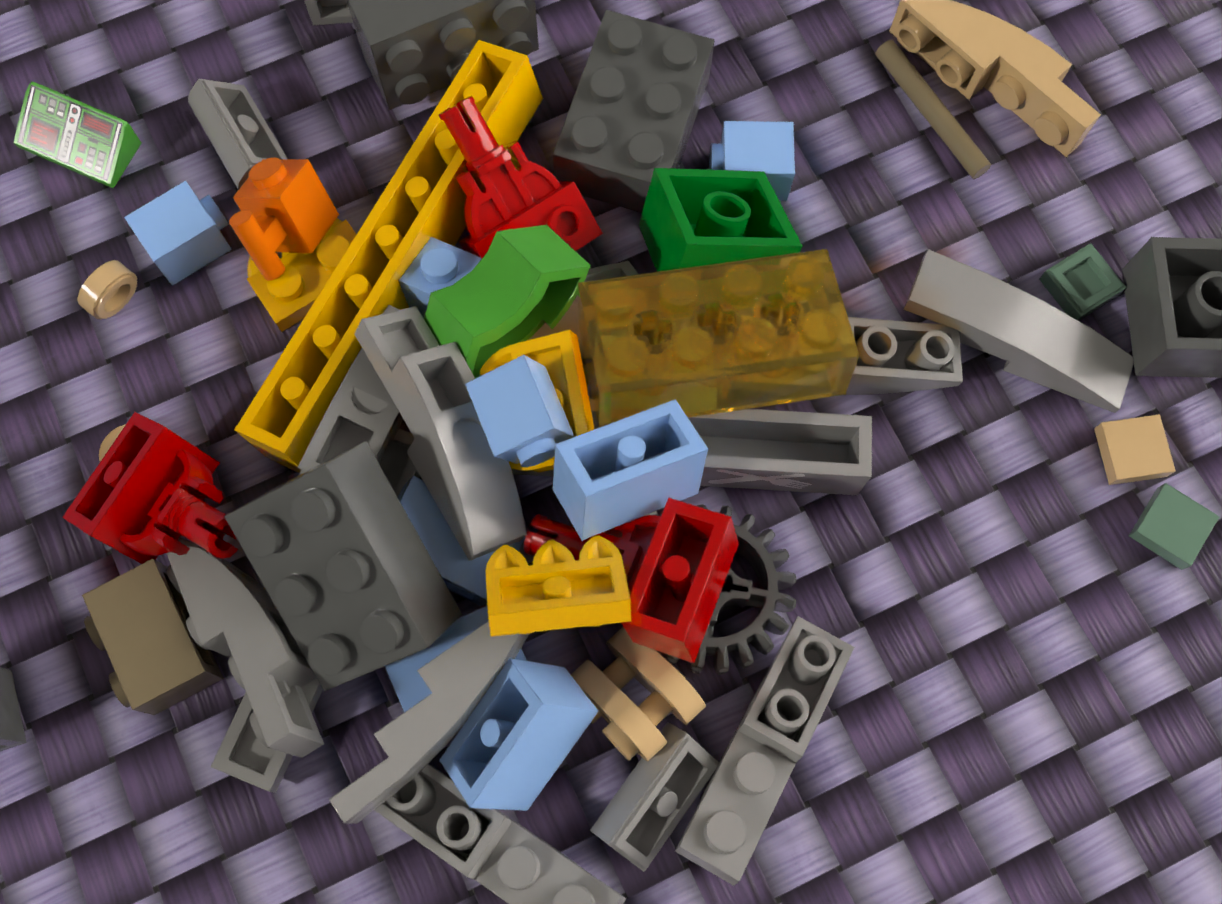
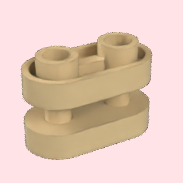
[570,627,706,762]

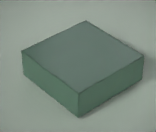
[1039,243,1127,321]
[1129,483,1220,570]

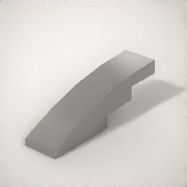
[903,249,1134,413]
[329,621,529,824]

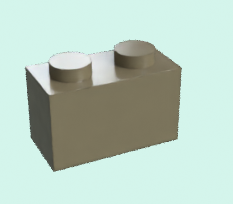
[82,559,224,715]

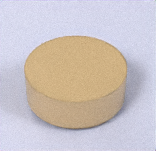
[77,260,137,319]

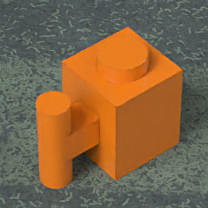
[229,157,339,280]

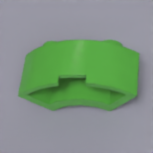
[424,225,591,379]

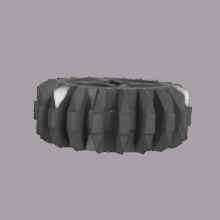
[666,504,796,675]

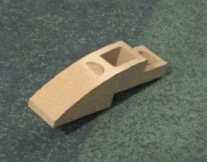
[890,0,1101,157]

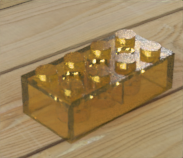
[578,249,859,428]

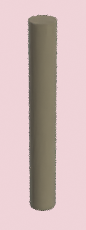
[875,39,992,179]

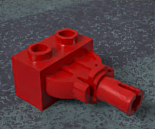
[439,95,603,259]
[62,412,238,564]
[524,497,739,663]

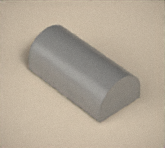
[188,79,287,190]
[590,722,719,872]

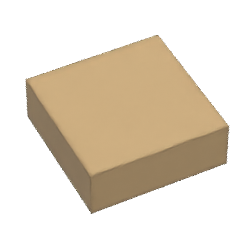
[1094,414,1176,485]

